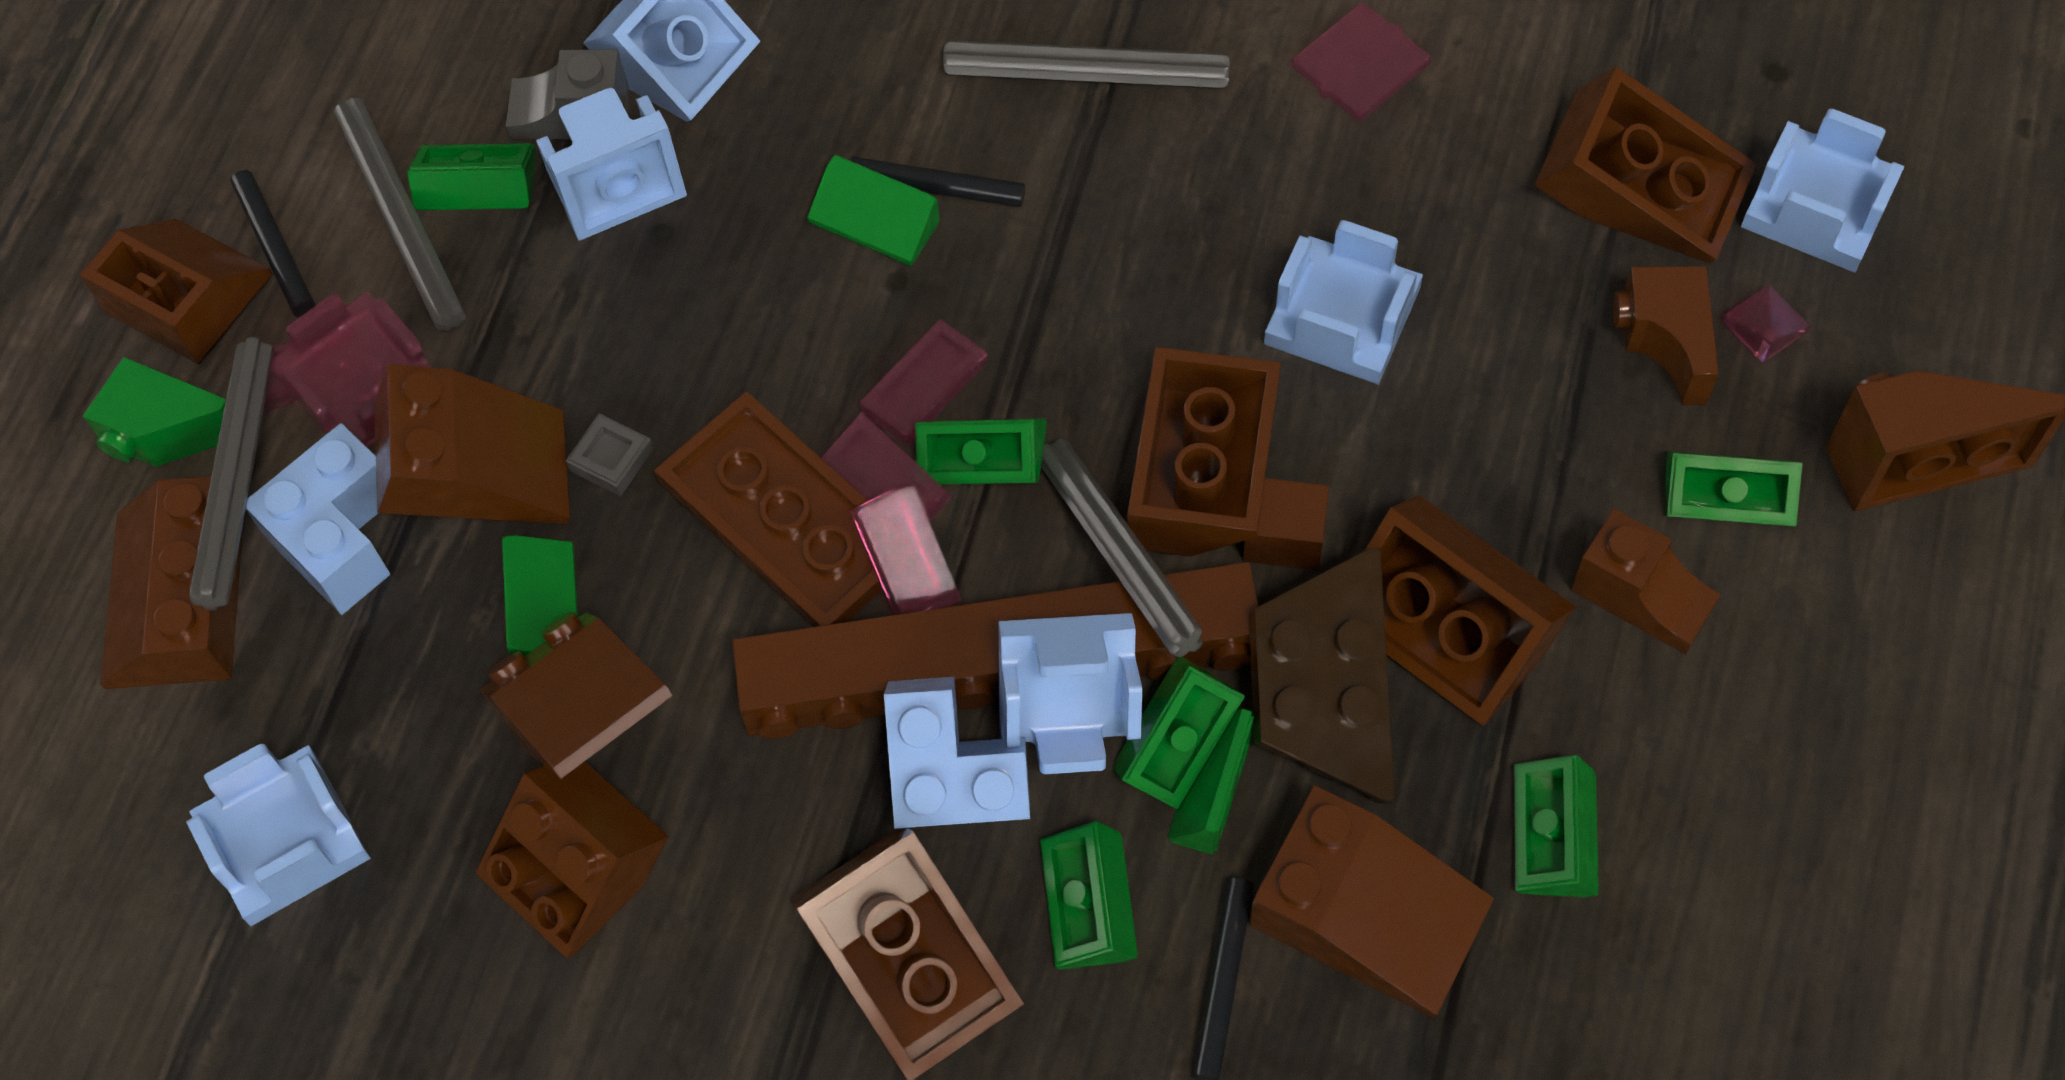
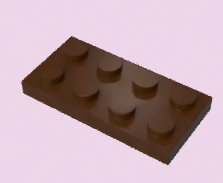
[654,391,920,627]

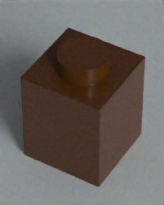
[1243,478,1330,571]

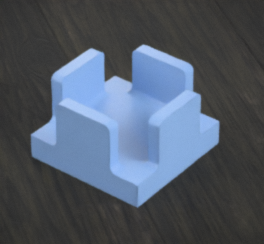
[536,88,687,241]
[1741,109,1905,273]
[1264,220,1423,385]
[999,613,1142,774]
[186,744,371,926]

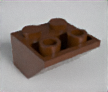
[79,219,272,364]
[476,762,669,958]

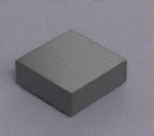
[565,413,654,497]

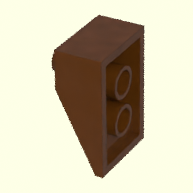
[1534,66,1757,263]
[374,364,570,524]
[1825,370,2065,512]
[480,612,673,779]
[1250,785,1494,1019]
[790,828,1024,1080]

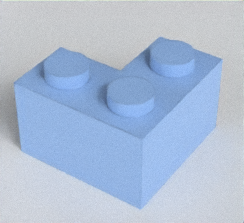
[246,423,391,615]
[884,677,1030,829]

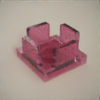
[271,292,431,447]

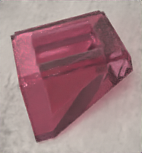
[1721,285,1811,363]

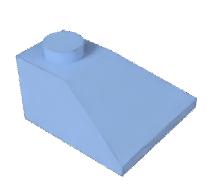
[583,0,760,122]

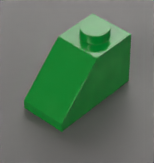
[83,357,226,467]

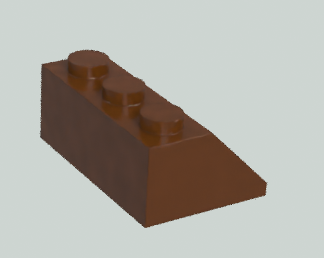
[1127,347,1281,557]
[100,476,243,689]
[1364,495,1577,726]

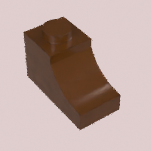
[1613,266,1719,405]
[1571,508,1721,655]

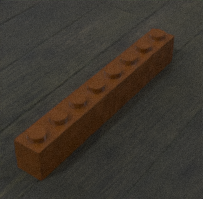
[732,562,1258,739]

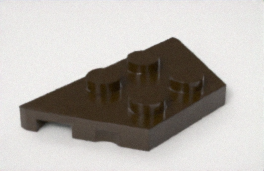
[1249,548,1395,804]

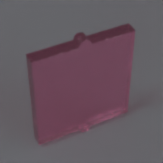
[1291,2,1431,122]

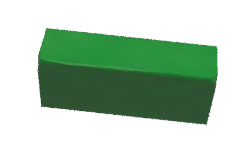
[407,143,536,210]
[807,155,940,267]
[915,418,1046,485]
[1666,451,1802,526]
[502,535,578,657]
[1113,657,1245,809]
[1168,709,1254,855]
[1514,755,1599,897]
[1040,821,1138,970]

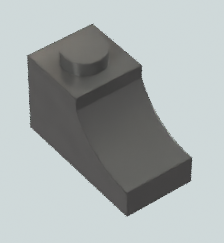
[506,49,630,140]

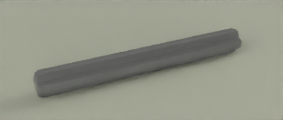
[943,40,1230,88]
[334,97,466,332]
[189,337,274,611]
[1041,438,1203,657]

